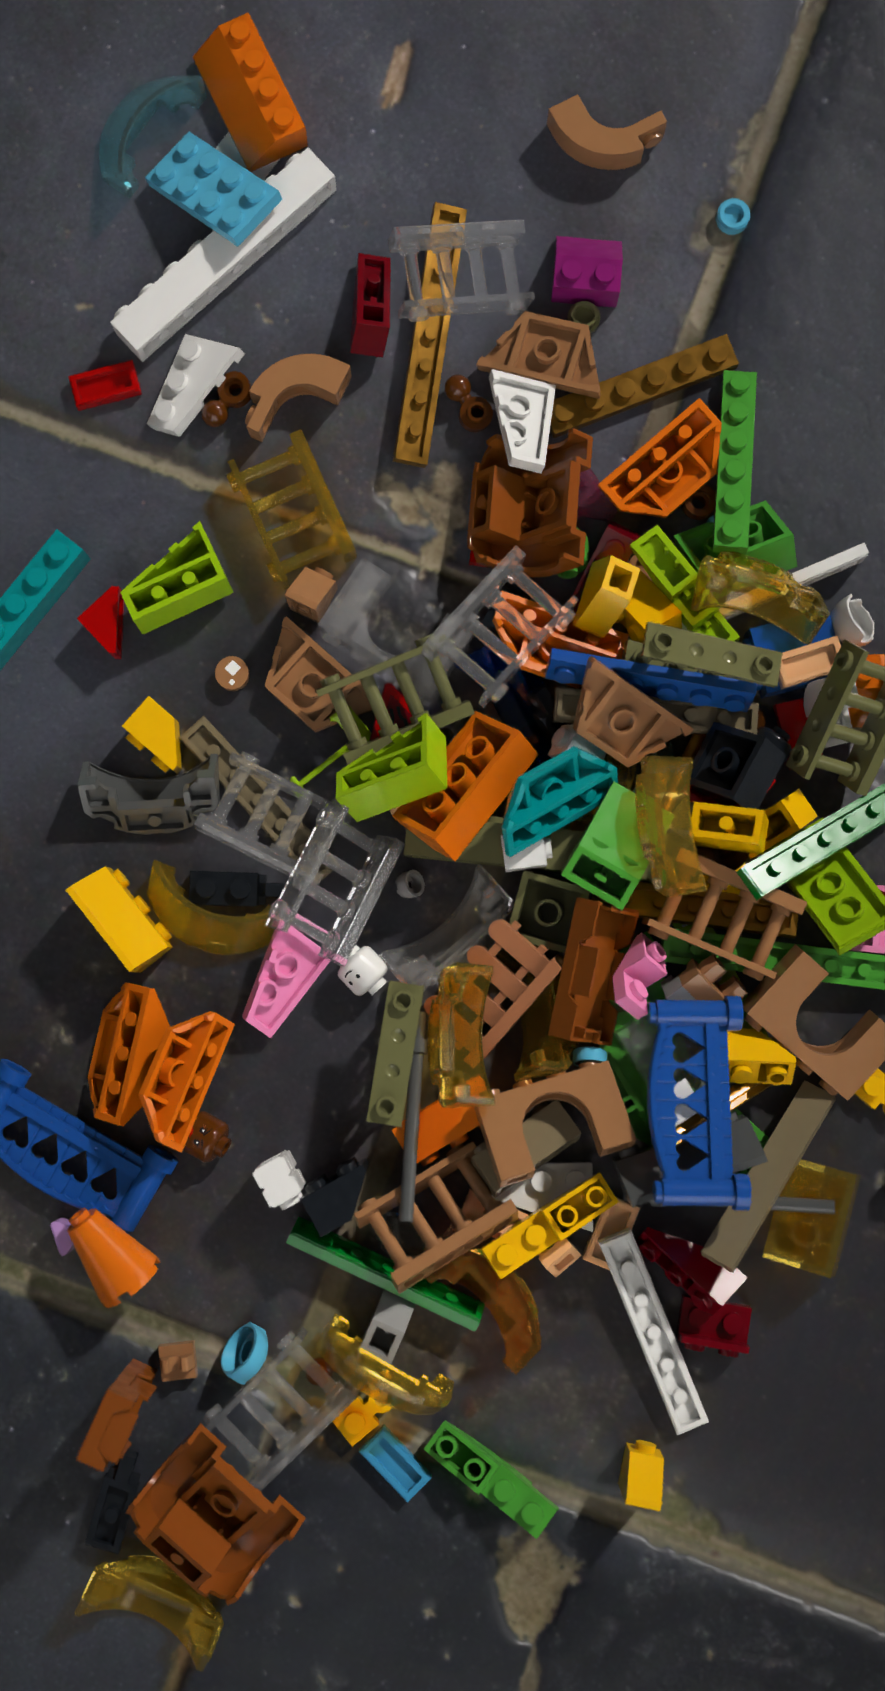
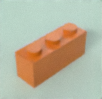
[392,1074,489,1166]

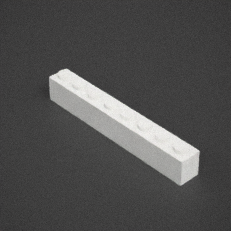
[110,148,337,363]

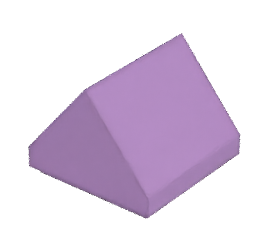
[50,1217,75,1256]

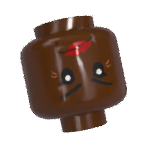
[183,1111,231,1163]

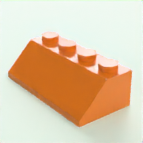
[193,12,308,172]
[392,711,539,861]

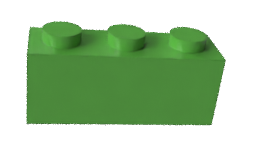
[674,500,797,599]

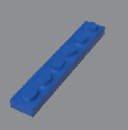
[545,648,757,712]

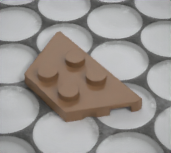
[476,311,601,399]
[264,616,372,733]
[573,656,694,768]

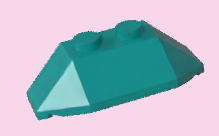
[502,746,618,858]

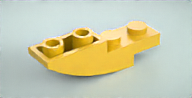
[481,1172,619,1279]

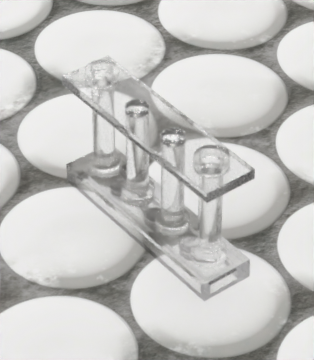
[388,219,535,322]
[421,546,578,708]
[194,752,353,891]
[265,803,405,966]
[203,1327,361,1491]

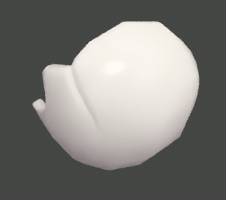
[830,594,874,647]

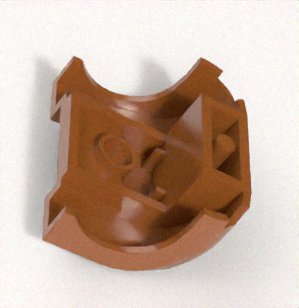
[467,428,593,577]
[126,1423,306,1605]

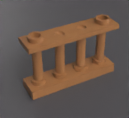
[641,846,807,981]
[354,1142,518,1294]

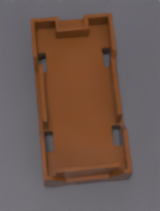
[548,897,640,1046]
[76,1358,158,1472]

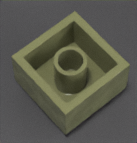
[509,870,591,953]

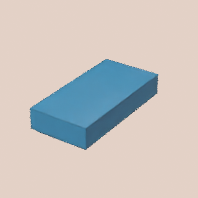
[359,1424,432,1502]

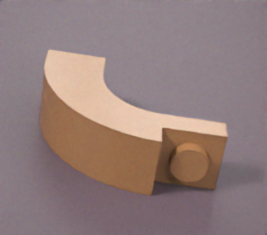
[547,94,667,170]
[245,354,352,442]

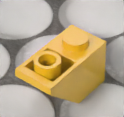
[573,555,640,638]
[122,696,182,774]
[727,1029,797,1085]

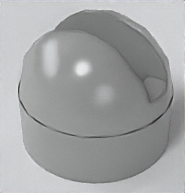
[395,870,425,898]

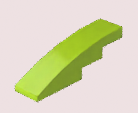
[630,525,740,642]

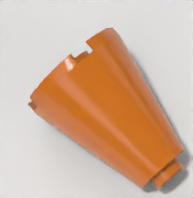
[67,1207,160,1308]

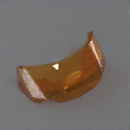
[425,1248,542,1375]

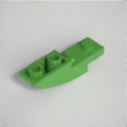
[424,1420,559,1539]

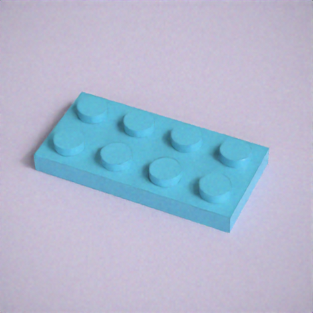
[145,132,283,247]

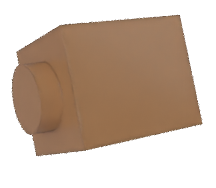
[285,567,338,624]

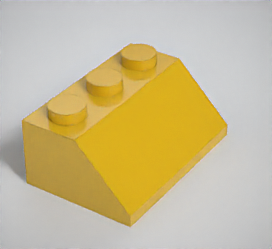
[66,866,173,973]

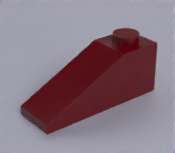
[350,253,391,358]

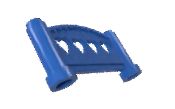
[647,996,752,1211]
[0,1059,179,1234]

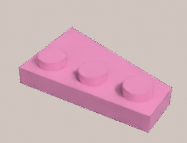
[242,917,333,1038]

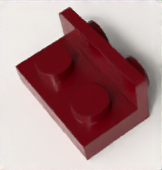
[676,1294,752,1358]

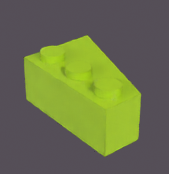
[120,521,234,635]
[336,713,448,822]

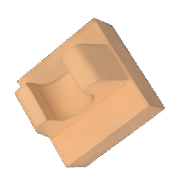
[538,1238,582,1278]

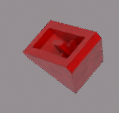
[77,586,124,659]

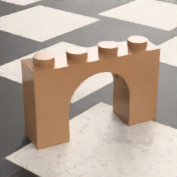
[742,944,885,1101]
[474,1060,637,1188]

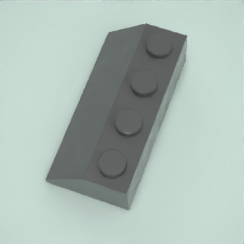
[612,1111,768,1207]

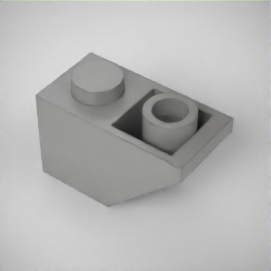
[359,1289,416,1366]

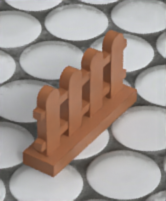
[424,919,564,1069]

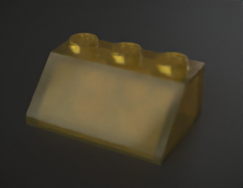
[762,1159,861,1278]

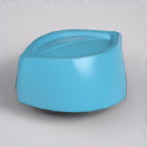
[220,1322,268,1385]

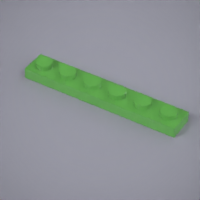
[712,370,757,555]

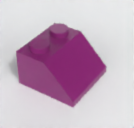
[551,236,623,308]

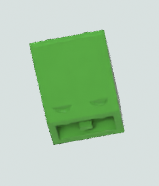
[561,781,674,910]

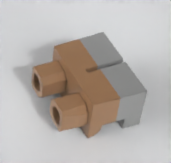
[660,954,747,1000]

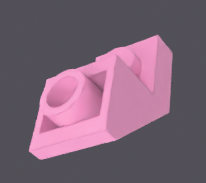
[612,933,667,1020]

